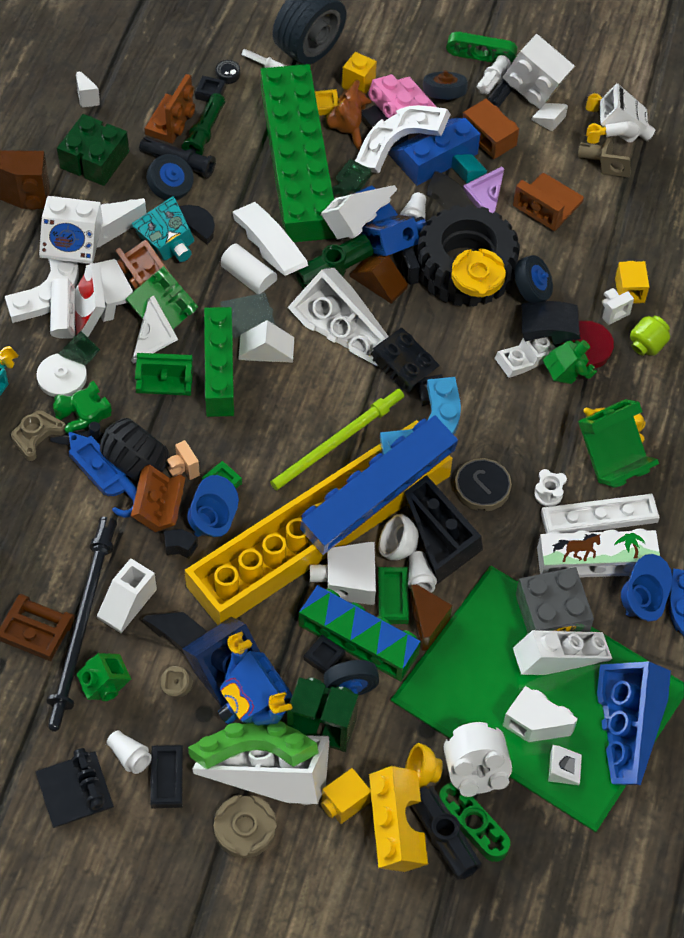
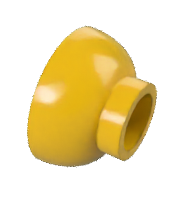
[405,743,443,788]

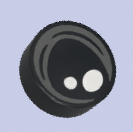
[216,60,240,84]

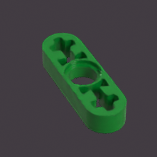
[446,32,518,64]
[439,783,510,862]

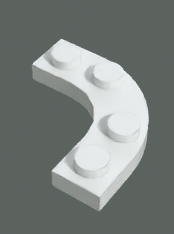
[354,106,451,173]
[5,259,79,323]

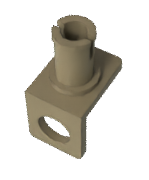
[578,136,631,177]

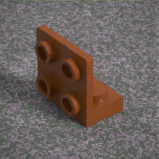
[145,74,195,144]
[513,173,584,231]

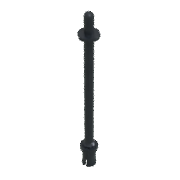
[47,516,117,732]

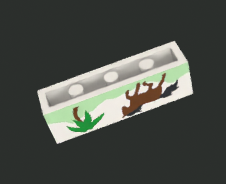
[537,529,660,577]

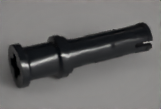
[139,136,216,179]

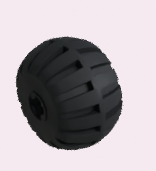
[100,418,169,483]

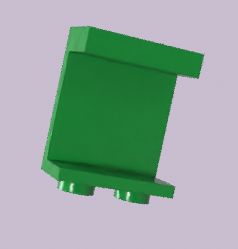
[578,399,659,488]

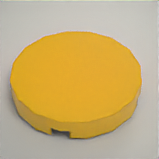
[451,249,506,297]

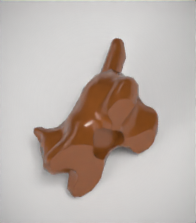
[325,80,372,151]

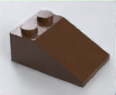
[0,150,50,210]

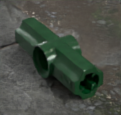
[294,234,373,289]

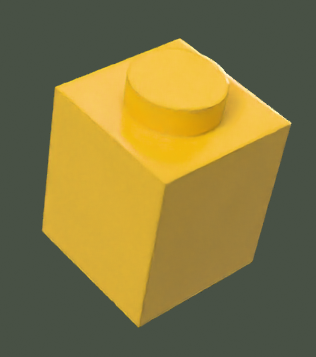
[342,52,377,95]
[615,261,649,303]
[321,768,371,824]

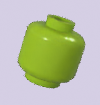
[630,316,670,356]

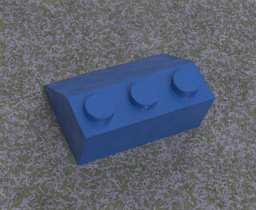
[388,118,480,186]

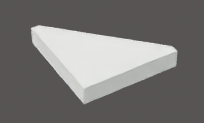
[131,296,178,364]

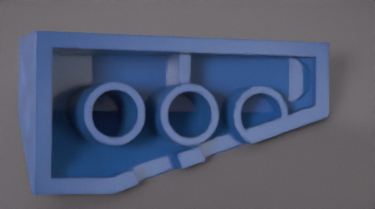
[597,661,671,785]

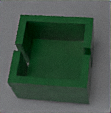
[57,114,129,186]
[287,677,359,752]

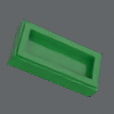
[378,567,409,624]

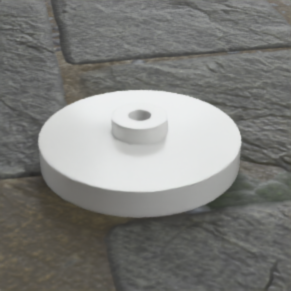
[37,353,87,397]

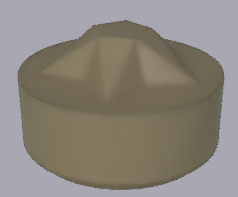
[161,666,193,697]

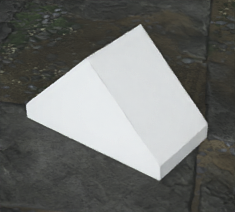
[239,320,294,363]

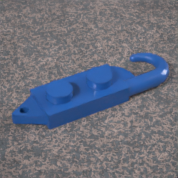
[69,432,137,518]

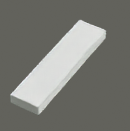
[541,494,659,533]

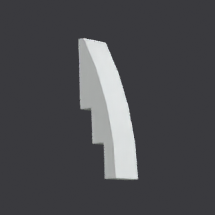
[232,202,308,276]

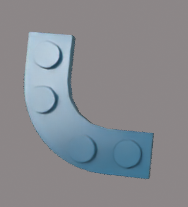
[380,377,461,455]

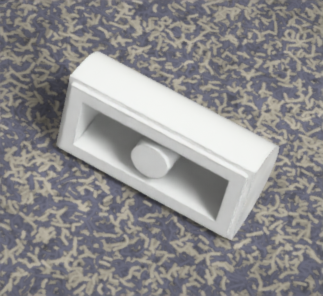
[221,244,277,295]
[50,278,76,338]

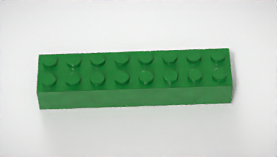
[260,64,336,242]

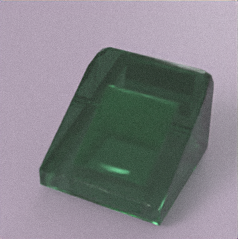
[58,331,100,366]

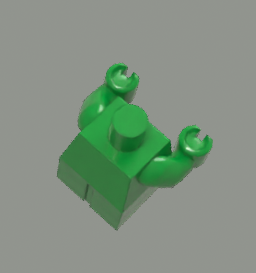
[543,340,597,384]

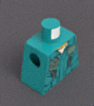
[132,196,195,262]

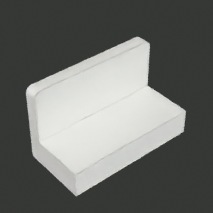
[85,259,133,322]

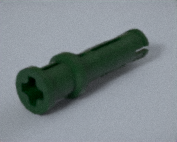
[182,93,226,155]

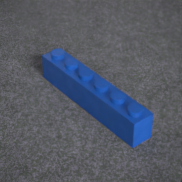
[300,415,458,555]

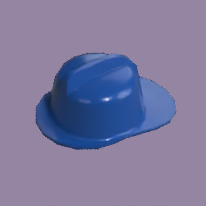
[187,475,239,537]
[621,554,673,621]

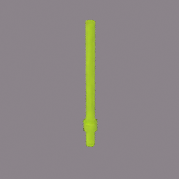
[270,389,404,490]

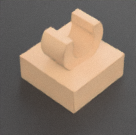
[167,440,200,480]

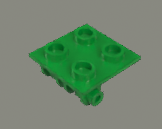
[126,266,198,329]

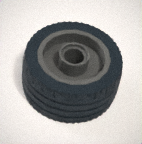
[272,0,347,64]

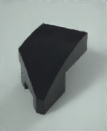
[141,612,206,655]

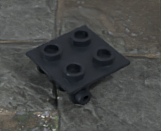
[370,328,440,393]
[35,748,114,828]

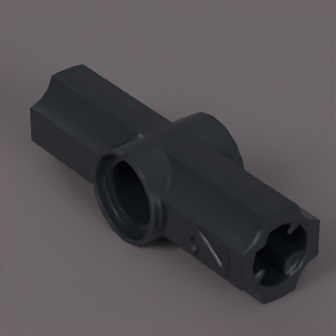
[411,786,482,880]

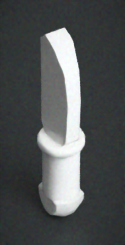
[242,49,286,68]

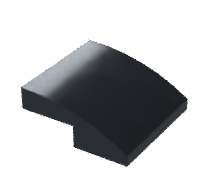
[522,301,581,345]

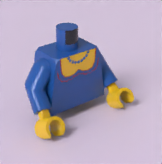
[218,631,292,726]

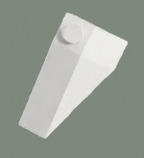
[288,268,389,366]
[193,736,329,805]

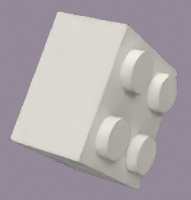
[502,34,574,109]

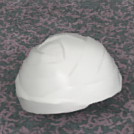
[379,514,419,561]

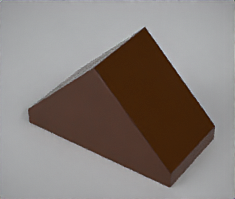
[350,255,408,304]
[410,584,452,651]

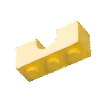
[369,766,428,872]

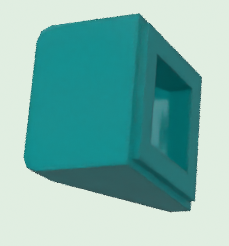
[452,154,487,184]

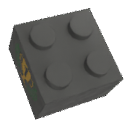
[516,567,594,634]

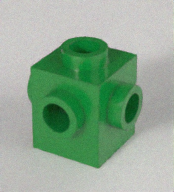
[76,653,131,701]

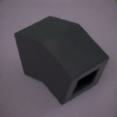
[164,529,198,559]

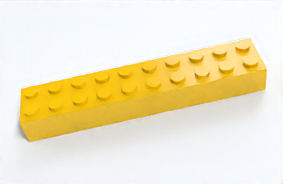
[185,420,453,625]

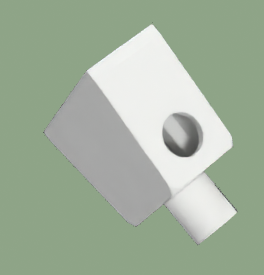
[310,542,376,605]

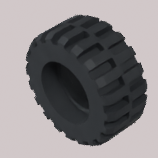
[417,204,520,307]

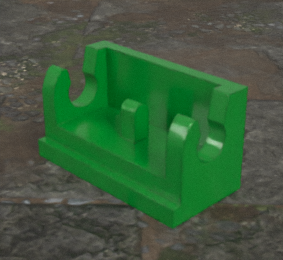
[135,353,194,396]

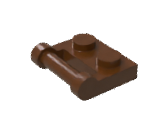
[0,594,75,661]

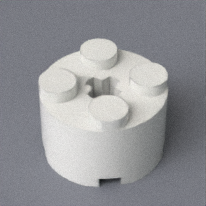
[444,722,512,797]

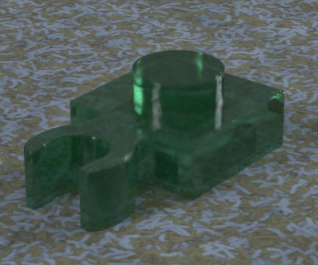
[332,159,372,197]

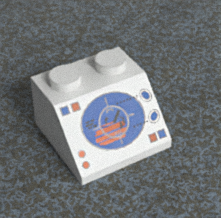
[39,196,103,264]

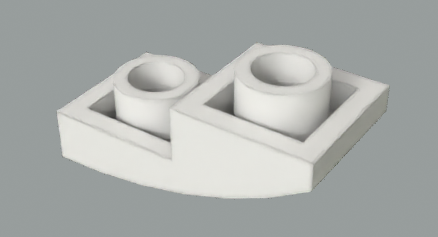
[495,337,555,378]

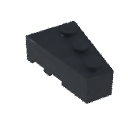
[404,475,483,584]

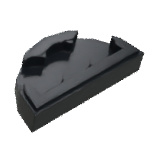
[179,205,215,245]

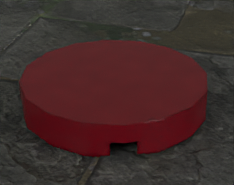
[560,320,614,369]

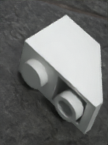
[97,558,157,633]
[503,686,578,742]

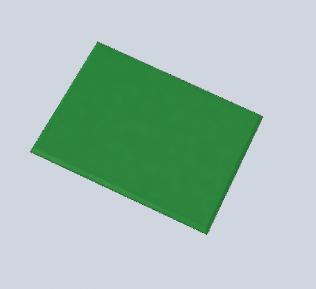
[390,566,684,833]

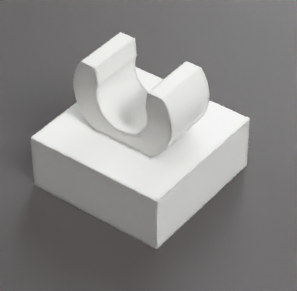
[602,288,634,325]

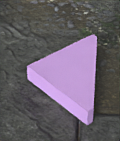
[463,167,504,213]

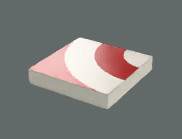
[75,263,106,340]

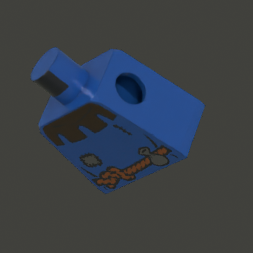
[361,215,427,256]

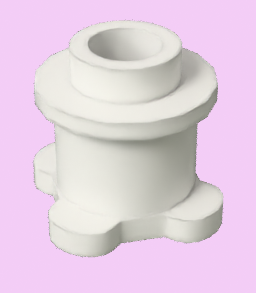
[535,469,567,507]

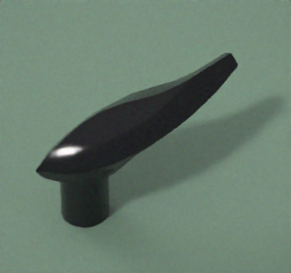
[50,422,104,445]

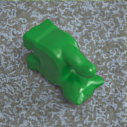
[52,381,112,434]

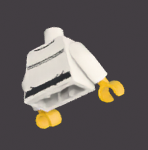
[586,84,655,144]

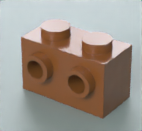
[463,99,519,159]

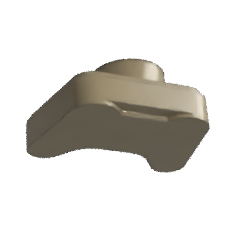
[11,410,66,461]

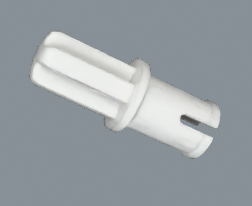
[477,55,511,95]

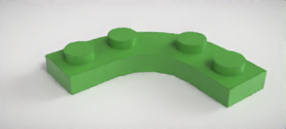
[188,721,319,770]

